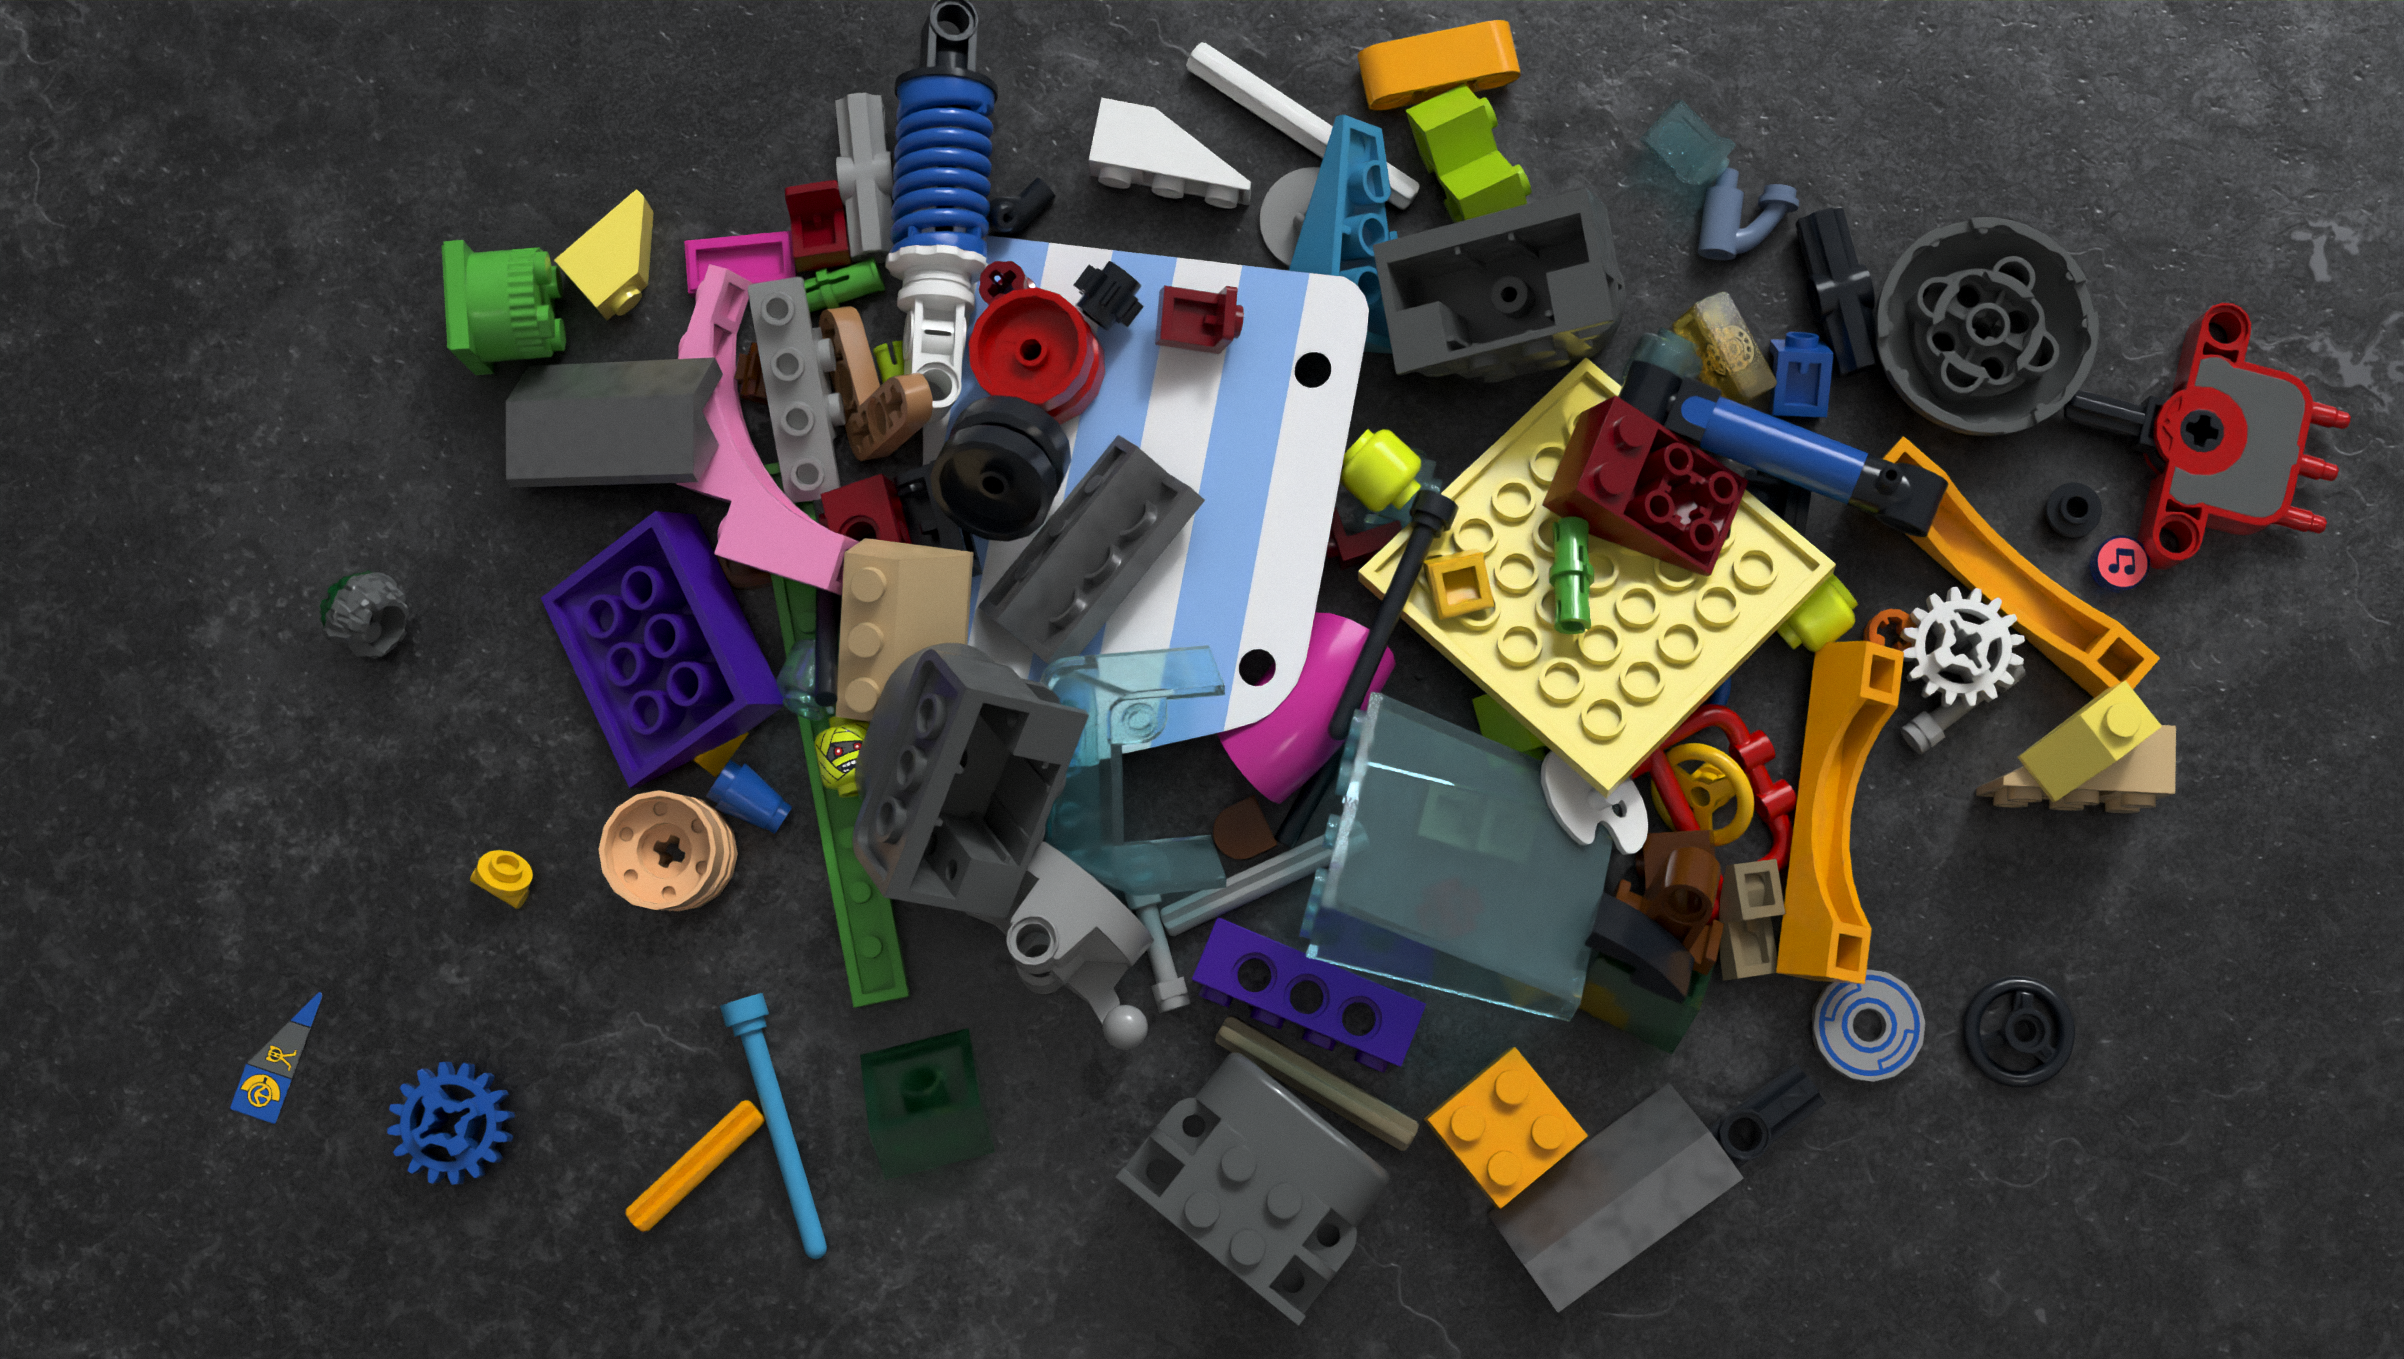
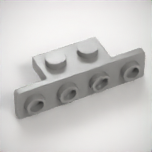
[748,277,846,503]

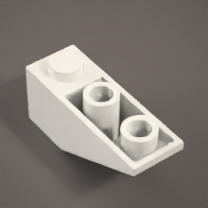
[1089,98,1251,208]

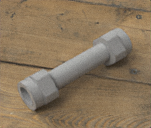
[1900,656,2026,755]
[1122,875,1191,1013]

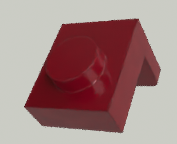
[784,180,851,272]
[1155,285,1244,354]
[1326,507,1402,570]

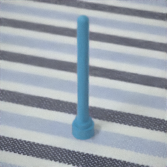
[720,993,827,1259]

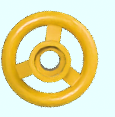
[1651,743,1754,847]

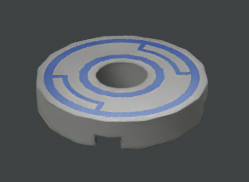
[1811,969,1925,1082]

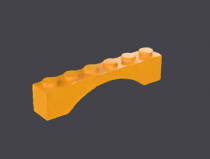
[1882,436,2160,698]
[1776,641,1904,985]

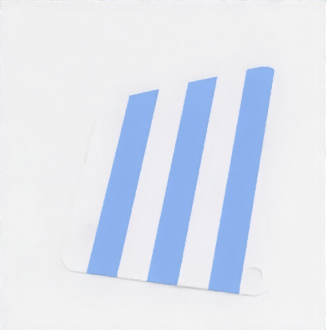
[923,235,1369,766]

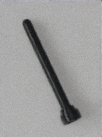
[1327,490,1459,741]

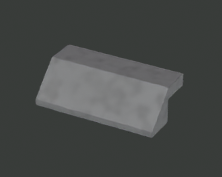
[506,357,723,487]
[978,435,1205,675]
[1487,1083,1744,1312]

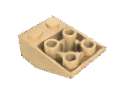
[1976,725,2176,813]

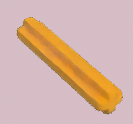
[625,1100,765,1232]

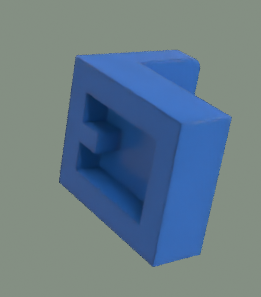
[1769,332,1834,417]

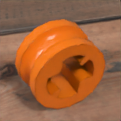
[1863,609,1917,651]

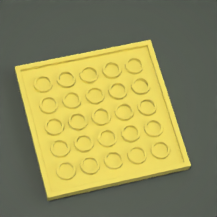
[1358,358,1836,799]

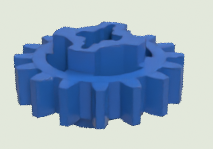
[387,1062,515,1185]

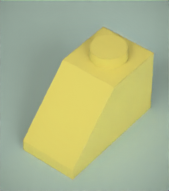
[554,189,654,321]
[2017,680,2162,802]

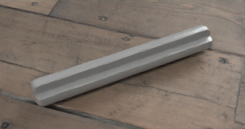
[1160,822,1367,936]

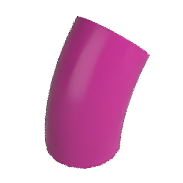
[1217,612,1396,804]

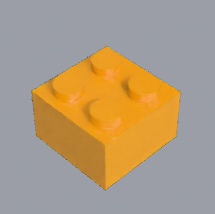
[1424,1047,1588,1209]

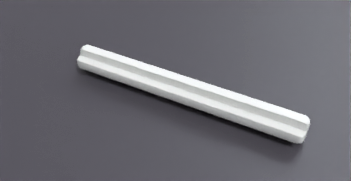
[1186,42,1420,210]

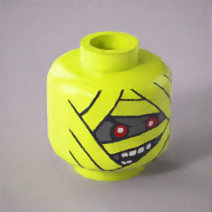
[814,716,870,798]

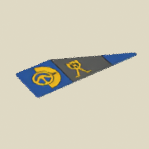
[230,992,323,1124]

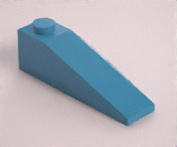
[1289,115,1398,354]

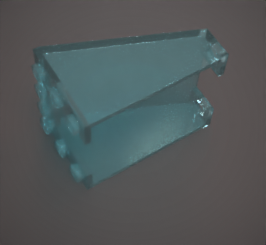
[1299,691,1620,1022]

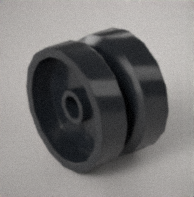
[930,395,1072,542]

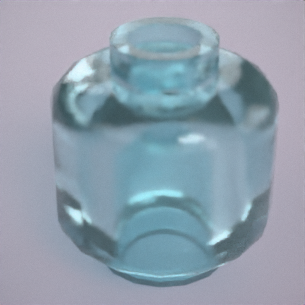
[1621,326,1704,380]
[776,638,840,721]

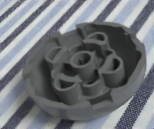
[1874,217,2099,436]

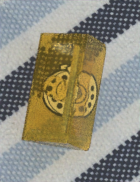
[1672,291,1777,406]

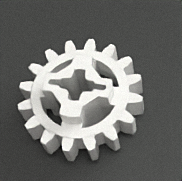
[1900,587,2025,709]

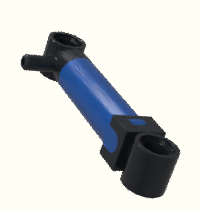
[1618,361,1948,537]

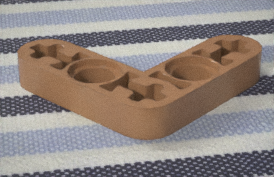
[819,306,933,461]

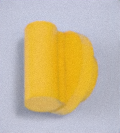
[470,850,533,909]

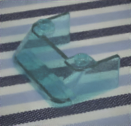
[1040,645,1226,896]

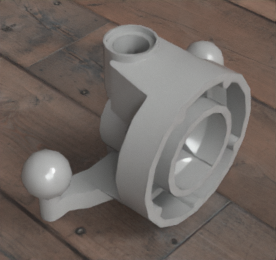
[965,841,1154,1050]

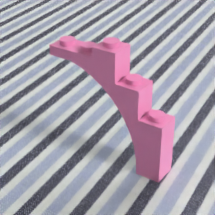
[676,264,859,596]

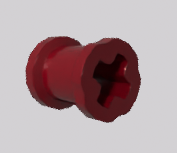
[979,261,1037,305]

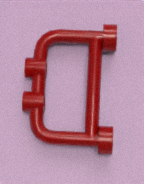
[1629,704,1797,926]

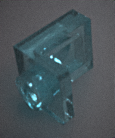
[1639,99,1736,185]

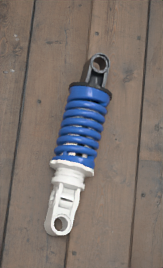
[885,0,998,423]

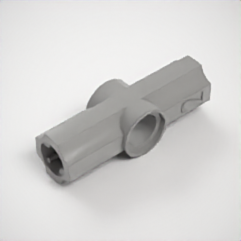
[835,92,896,263]

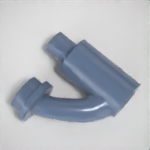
[1697,168,1799,260]

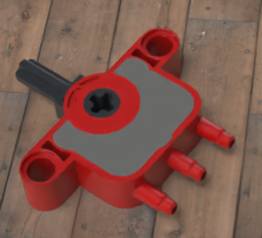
[2064,303,2351,570]

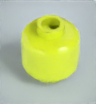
[1340,429,1421,512]
[1776,574,1858,652]

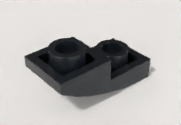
[1584,892,1695,1005]

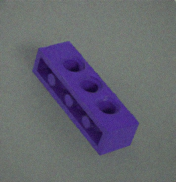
[1192,917,1426,1073]

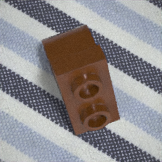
[1612,847,1724,976]

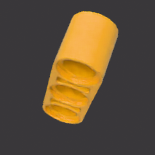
[1357,20,1521,110]

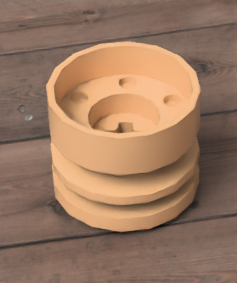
[599,790,738,911]

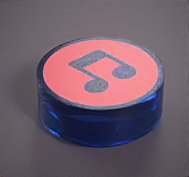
[2090,535,2150,593]

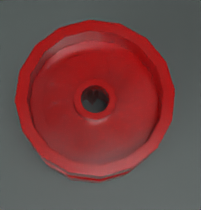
[969,287,1105,425]

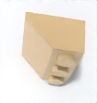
[836,538,973,722]

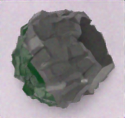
[319,570,410,659]

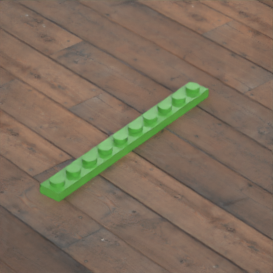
[764,462,911,1008]

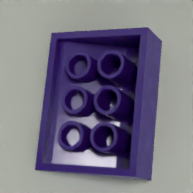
[541,511,787,788]

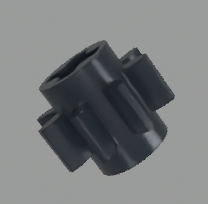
[1073,261,1144,331]

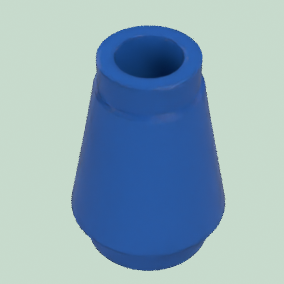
[706,760,793,834]

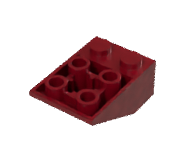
[1542,395,1748,577]

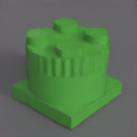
[442,240,566,375]

